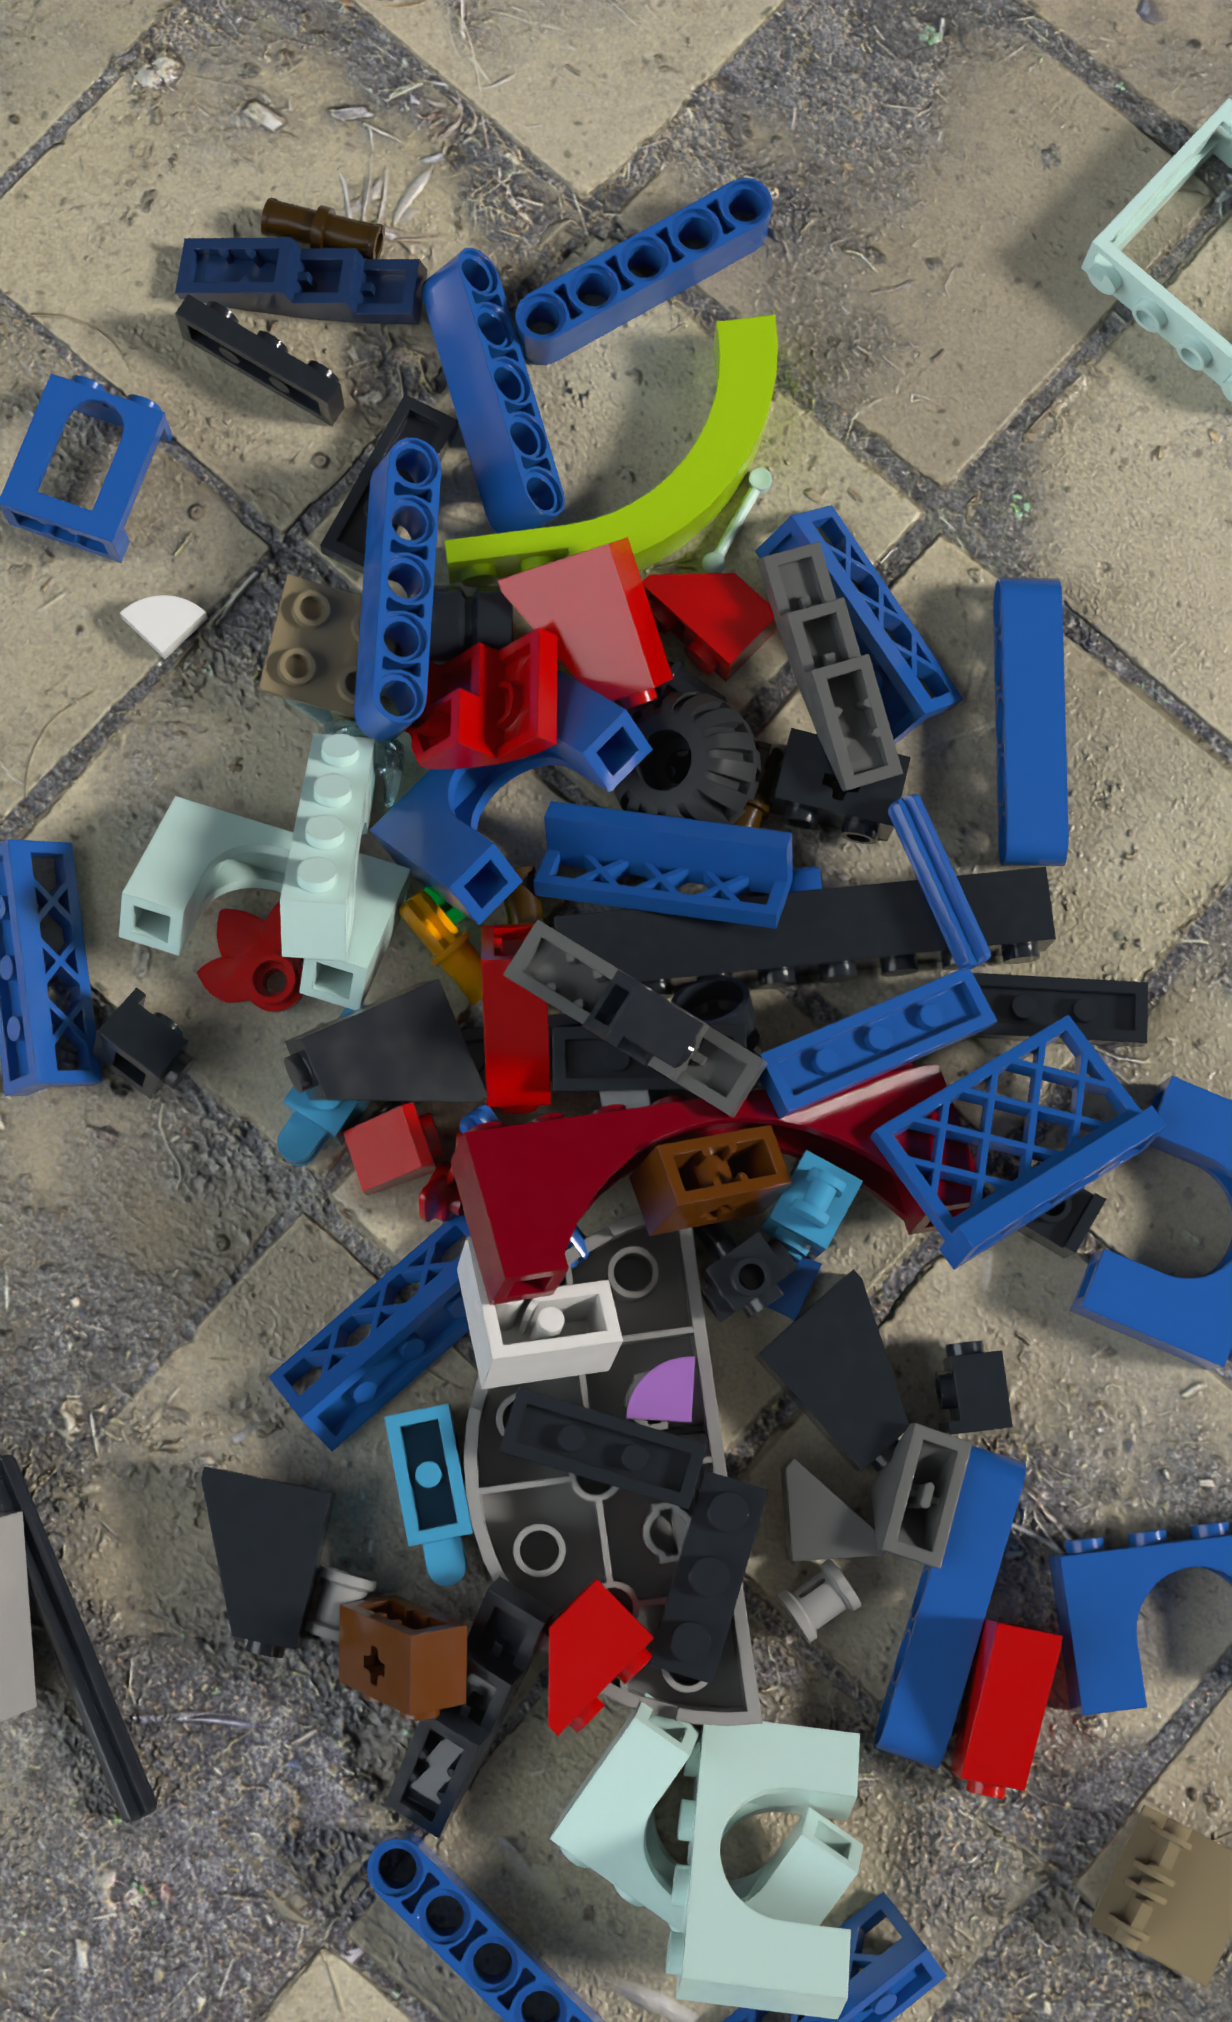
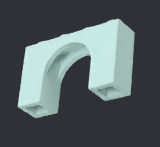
[119,796,411,1010]
[550,1693,863,1932]
[666,1721,860,2020]

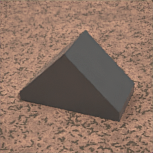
[870,1423,973,1569]
[781,1459,886,1561]

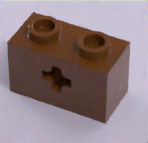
[629,1125,792,1236]
[339,1595,467,1721]

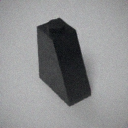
[284,979,488,1103]
[755,1269,909,1472]
[201,1466,336,1658]

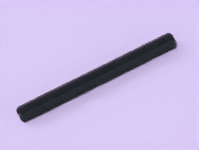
[0,1454,157,1823]

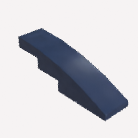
[175,237,428,325]

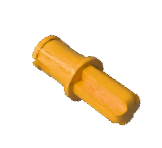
[399,891,483,1005]

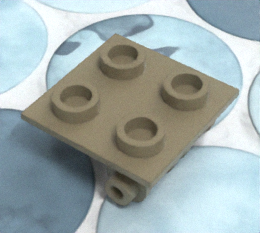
[258,574,397,726]
[1088,1805,1232,1987]

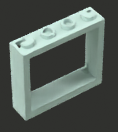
[1081,98,1232,403]

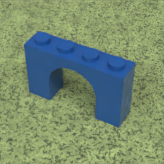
[369,669,652,925]
[1070,1076,1232,1370]
[1048,1521,1232,1716]

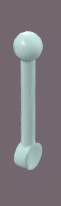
[702,468,772,573]

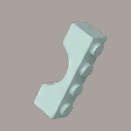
[280,733,375,961]

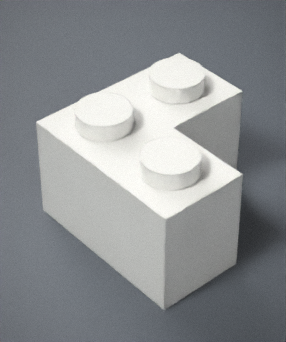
[457,1236,623,1389]

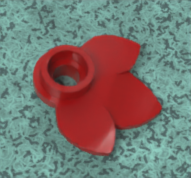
[197,901,304,1013]
[419,1131,465,1223]

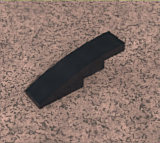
[385,1576,555,1839]

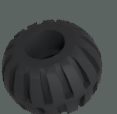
[614,692,761,825]

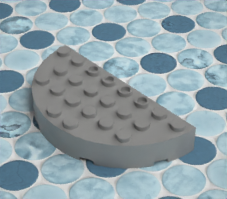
[464,1212,763,1726]

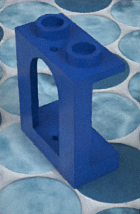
[0,373,173,563]

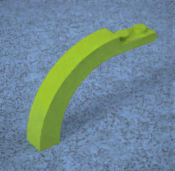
[444,314,778,587]

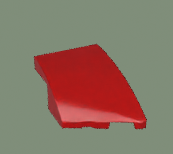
[405,627,558,769]

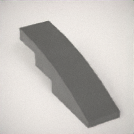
[757,541,903,791]
[503,919,768,1118]

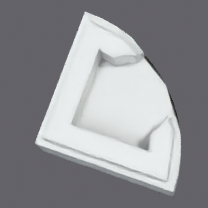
[120,595,208,659]

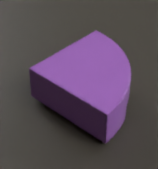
[625,1356,695,1423]

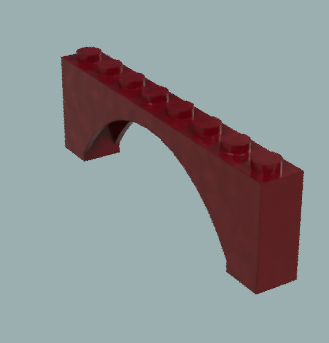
[450,1063,987,1305]

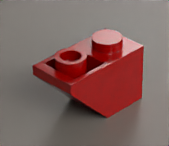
[642,573,777,682]
[343,1102,444,1196]
[548,1577,654,1736]

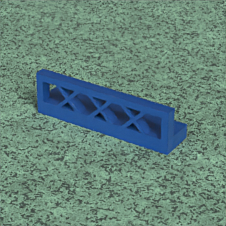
[755,505,963,743]
[533,801,793,929]
[0,839,102,1096]
[752,969,997,1119]
[268,1214,471,1451]
[722,1891,947,2022]

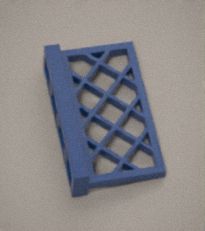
[870,1015,1167,1270]

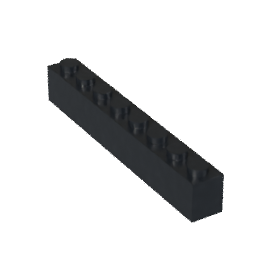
[553,867,1056,999]

